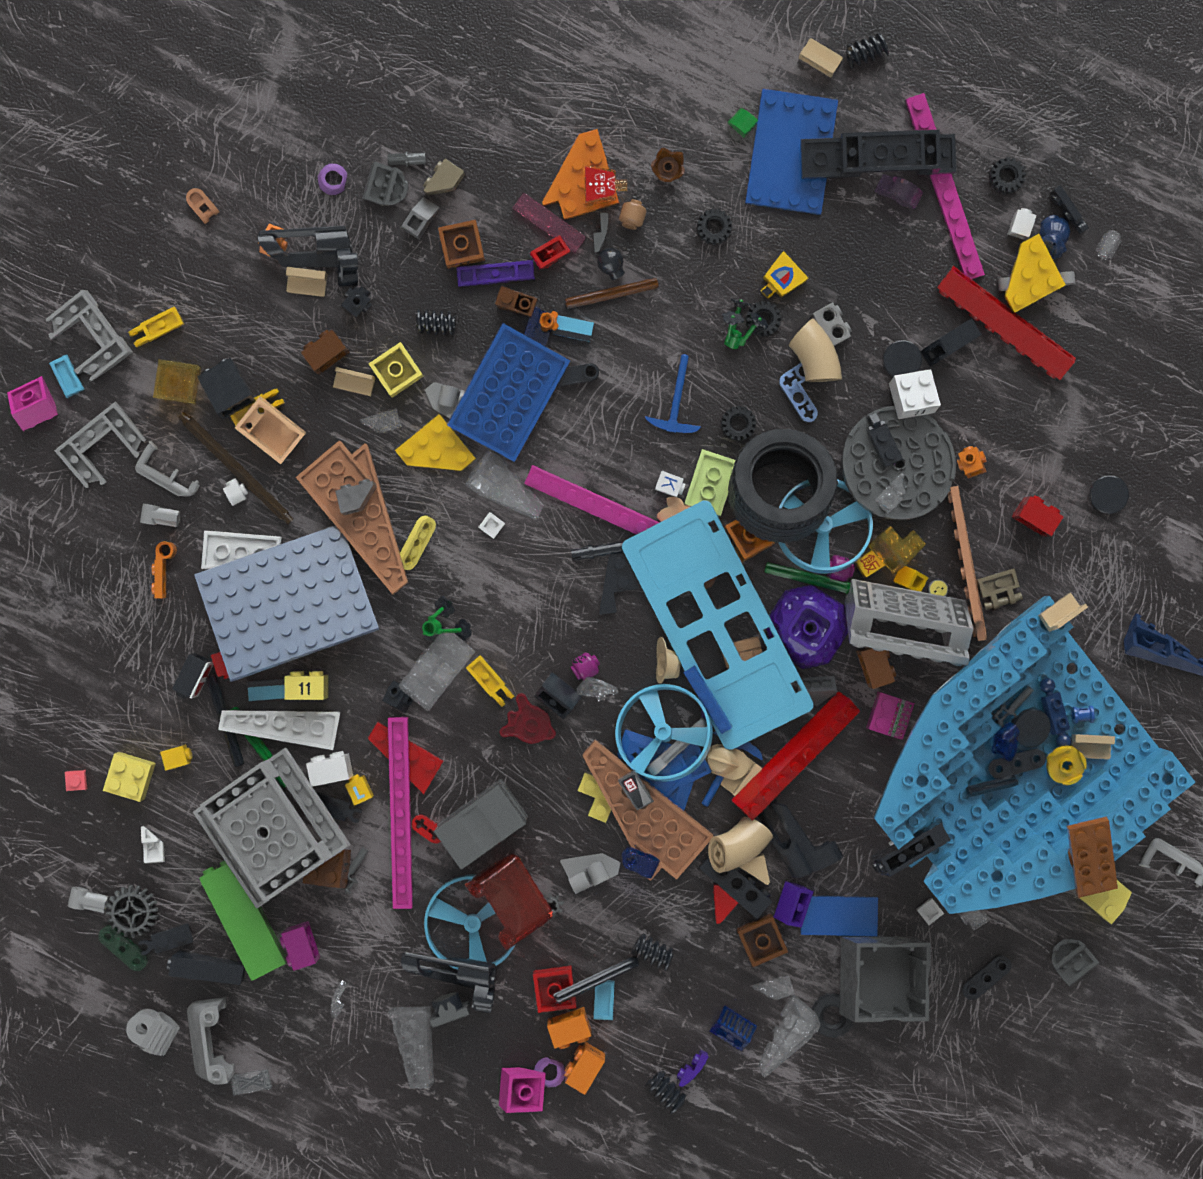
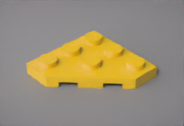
[1005,234,1066,313]
[395,414,476,471]

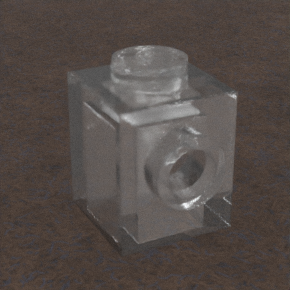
[959,910,990,930]

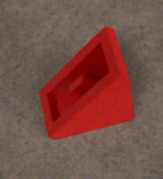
[529,235,570,269]
[713,883,738,924]

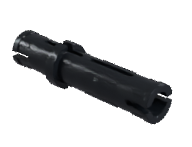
[571,541,624,561]

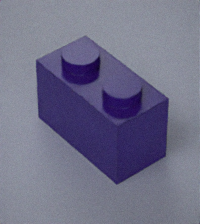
[774,881,814,928]

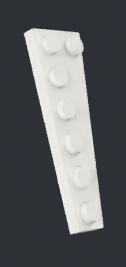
[218,710,340,750]

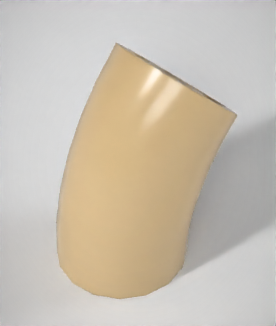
[789,319,842,382]
[708,817,773,873]

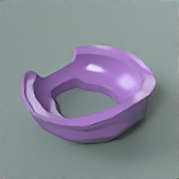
[318,164,347,195]
[534,1057,565,1087]

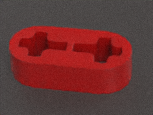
[412,814,441,843]

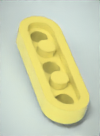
[400,516,436,570]

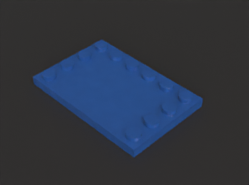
[745,89,838,215]
[447,323,570,462]

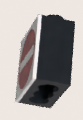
[172,653,214,699]

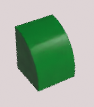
[727,108,758,138]

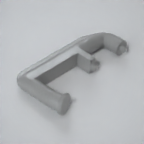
[135,441,200,497]
[1139,838,1203,887]

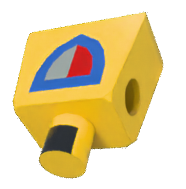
[760,251,808,299]

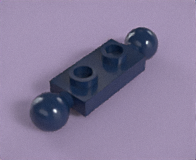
[1040,678,1072,747]

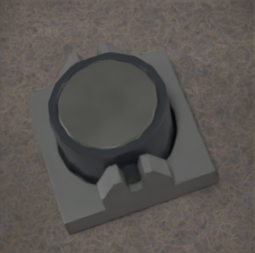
[430,992,471,1028]

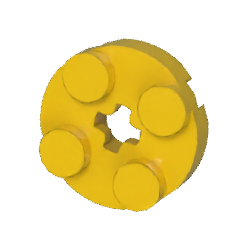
[1046,745,1087,785]

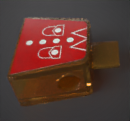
[584,166,627,206]

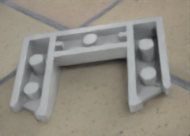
[46,290,133,381]
[54,402,146,488]

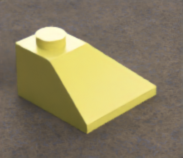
[1080,880,1132,924]

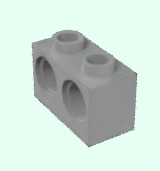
[811,302,852,346]

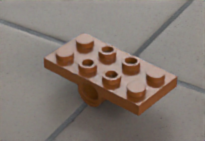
[1067,816,1118,898]

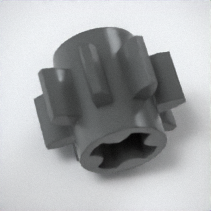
[540,893,564,917]

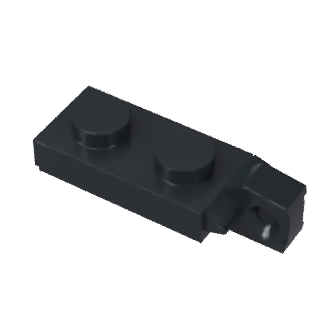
[867,413,903,468]

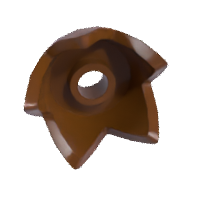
[651,148,685,182]

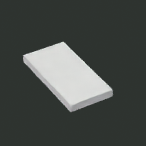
[201,531,282,569]

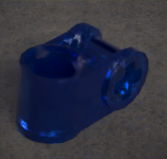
[991,722,1019,762]
[622,847,660,879]

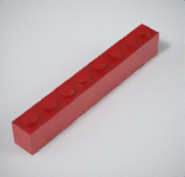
[937,266,1076,380]
[731,691,860,821]

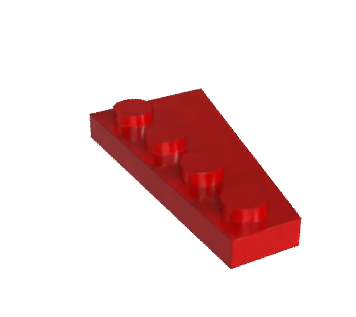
[368,722,443,794]

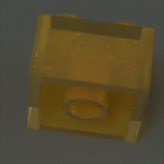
[153,359,201,405]

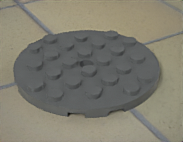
[841,406,956,521]

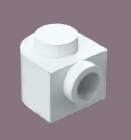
[223,478,248,506]

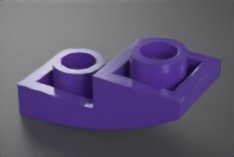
[677,1050,709,1087]

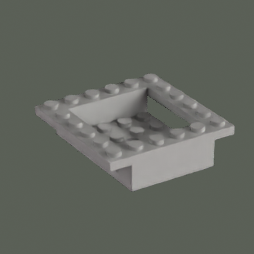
[844,579,973,666]
[193,748,351,909]

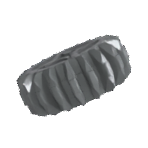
[106,885,159,937]

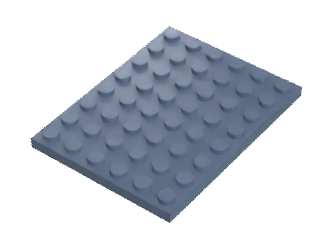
[194,525,379,682]

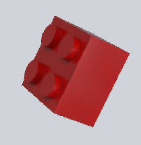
[1011,495,1064,537]
[533,966,576,1013]

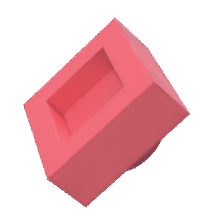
[65,770,87,791]

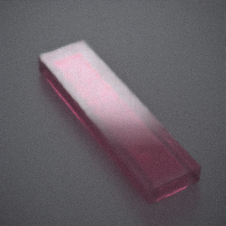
[513,193,586,253]

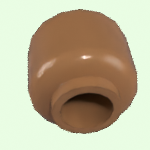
[619,199,646,230]

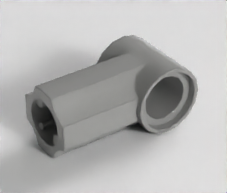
[140,504,180,527]
[68,887,109,913]

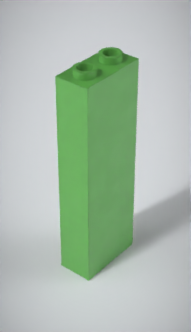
[199,860,287,981]

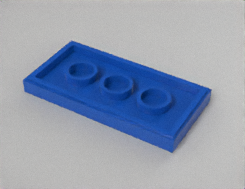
[800,896,878,936]

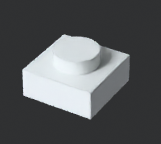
[478,512,505,539]
[916,898,944,925]

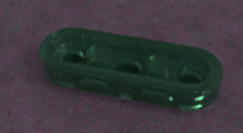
[99,925,148,971]

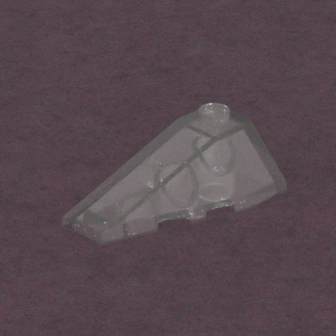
[759,995,820,1077]

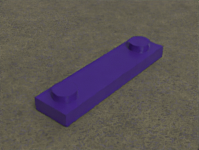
[456,260,535,287]

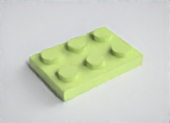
[684,449,736,516]

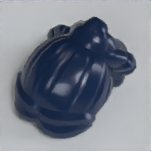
[1039,215,1070,260]

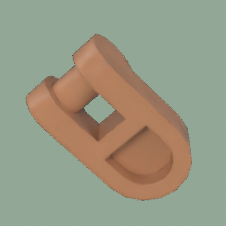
[186,188,220,224]

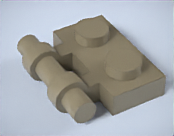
[976,568,1023,610]

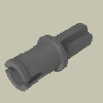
[387,151,426,167]

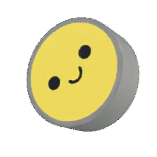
[928,580,948,596]

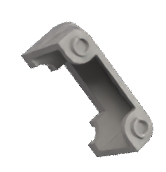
[187,997,235,1085]

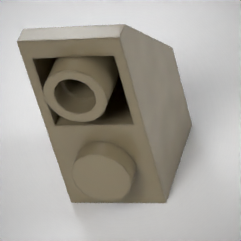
[423,159,465,196]

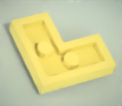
[578,773,611,823]

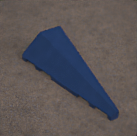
[1124,613,1203,676]

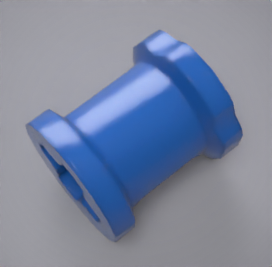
[1071,706,1095,724]

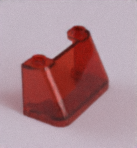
[465,854,553,950]

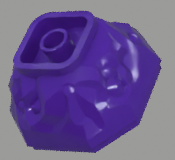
[766,585,848,669]

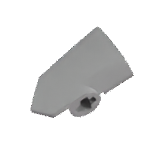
[425,382,465,418]
[560,853,621,894]

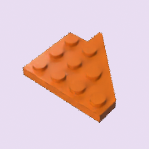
[542,129,619,220]

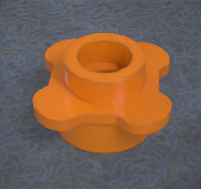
[540,311,559,332]

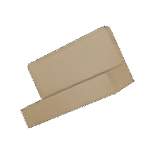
[799,38,843,78]
[286,267,328,297]
[333,367,375,397]
[1038,593,1088,632]
[1071,734,1115,759]
[721,757,762,796]

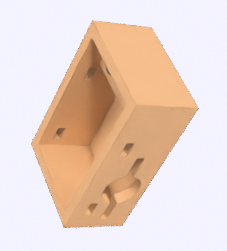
[235,396,306,464]

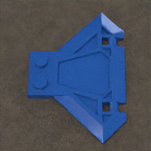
[617,729,712,811]

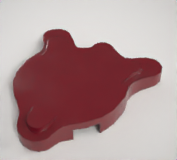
[499,693,556,744]

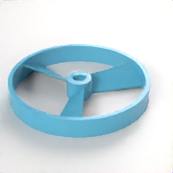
[778,479,873,574]
[615,684,713,782]
[424,874,521,970]

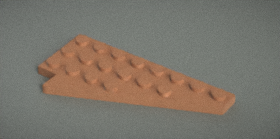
[296,440,408,595]
[948,486,987,641]
[583,740,714,881]

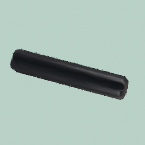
[966,775,1018,797]

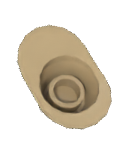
[656,637,681,684]
[705,744,749,780]

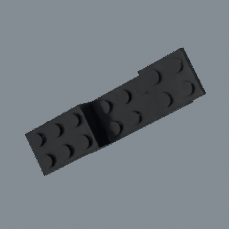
[800,130,957,179]

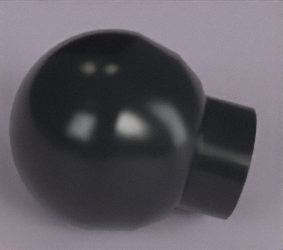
[597,248,625,280]

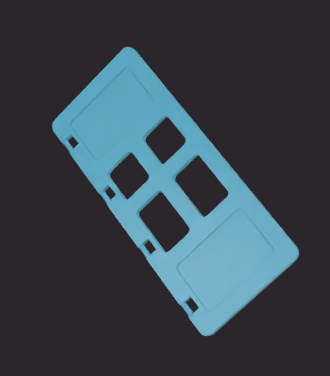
[622,500,814,750]

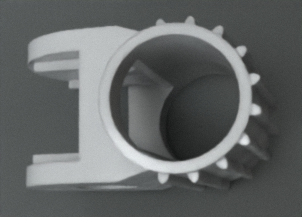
[126,1009,180,1056]

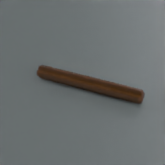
[565,278,659,309]

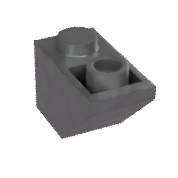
[402,197,440,240]
[335,479,377,515]

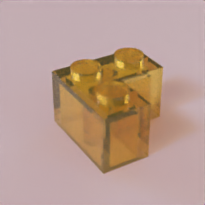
[868,526,926,574]

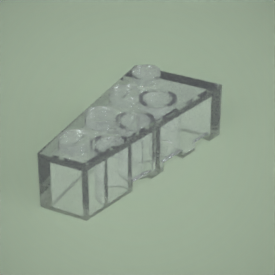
[388,1006,434,1089]

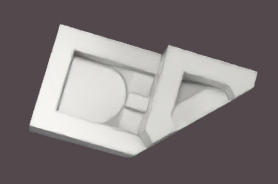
[141,826,165,864]

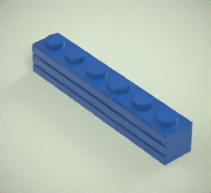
[683,665,733,734]

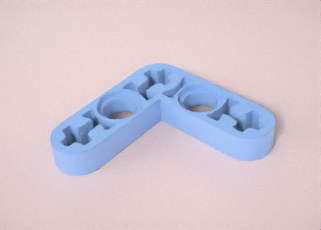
[779,363,818,423]

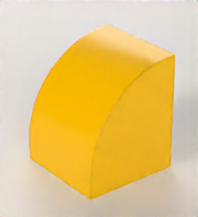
[893,565,928,592]

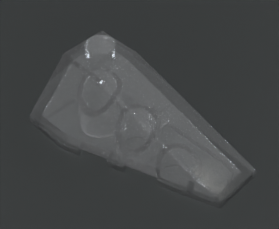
[465,449,544,520]

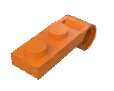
[151,541,177,598]

